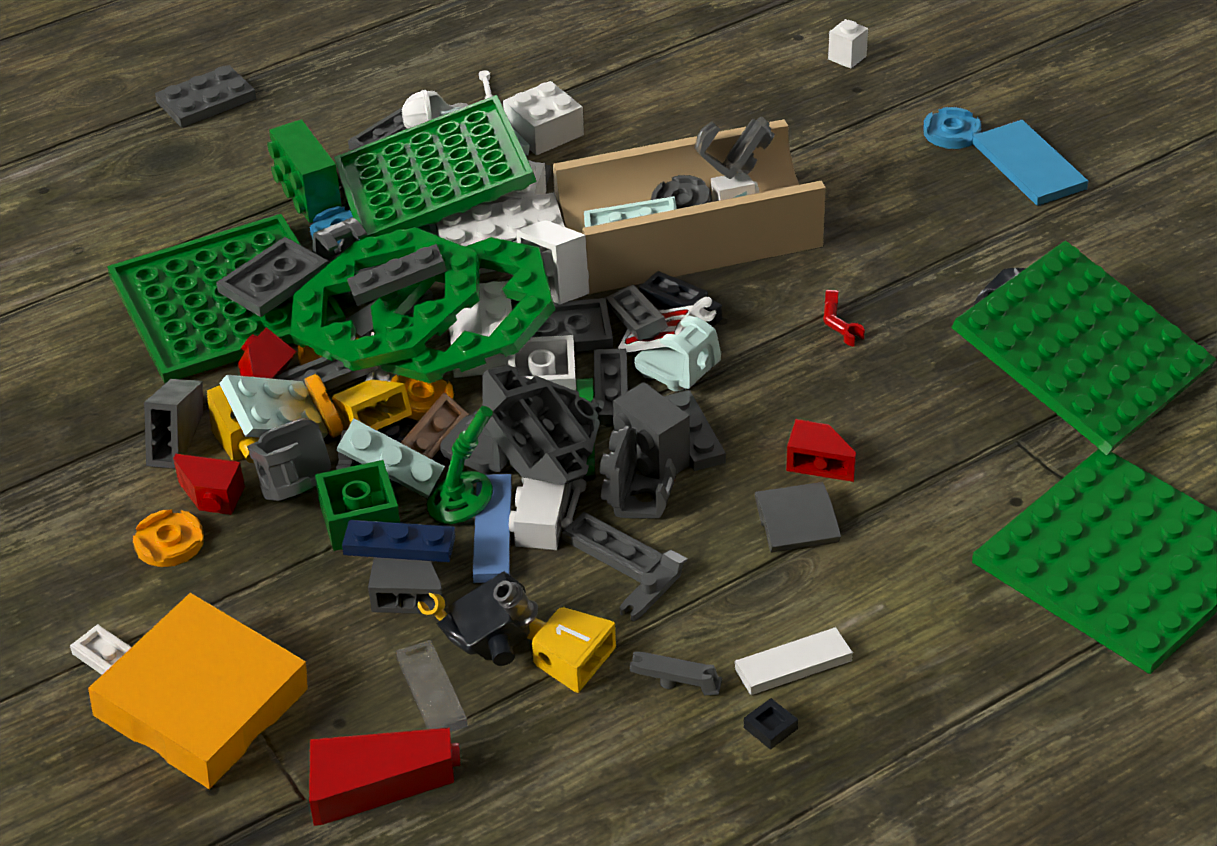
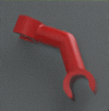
[823,289,865,347]

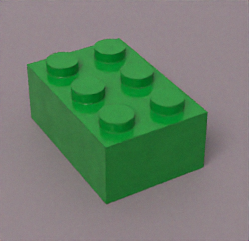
[267,119,342,223]

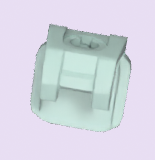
[634,316,721,391]

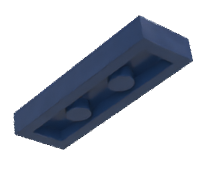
[342,520,456,562]

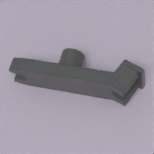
[620,550,688,621]
[630,652,722,696]

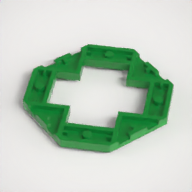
[290,227,480,371]
[371,237,556,383]

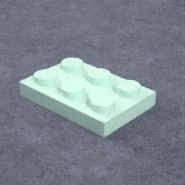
[219,375,329,439]

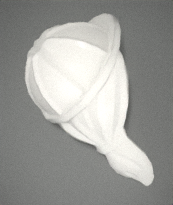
[402,90,468,129]

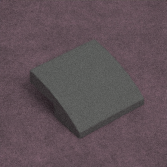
[755,482,841,553]

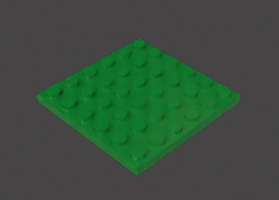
[334,95,537,240]
[107,214,346,384]
[951,240,1217,455]
[972,449,1217,674]

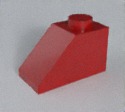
[238,327,297,379]
[786,419,856,482]
[173,454,245,515]

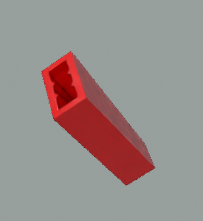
[309,728,461,826]

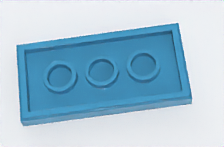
[972,120,1088,206]

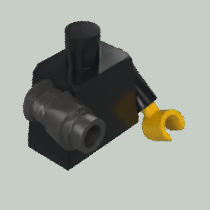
[418,571,538,666]

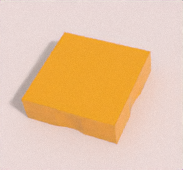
[88,593,308,789]

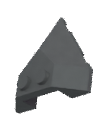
[483,365,604,485]

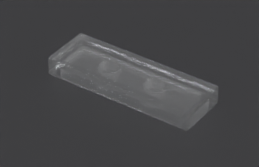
[396,640,468,732]

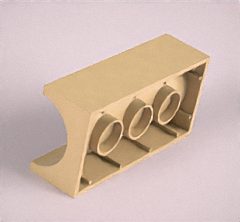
[553,119,826,294]

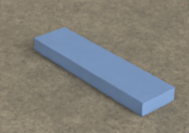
[473,474,512,583]

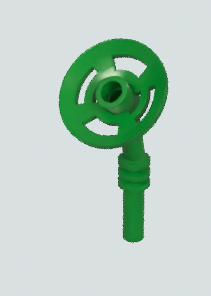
[427,406,493,524]

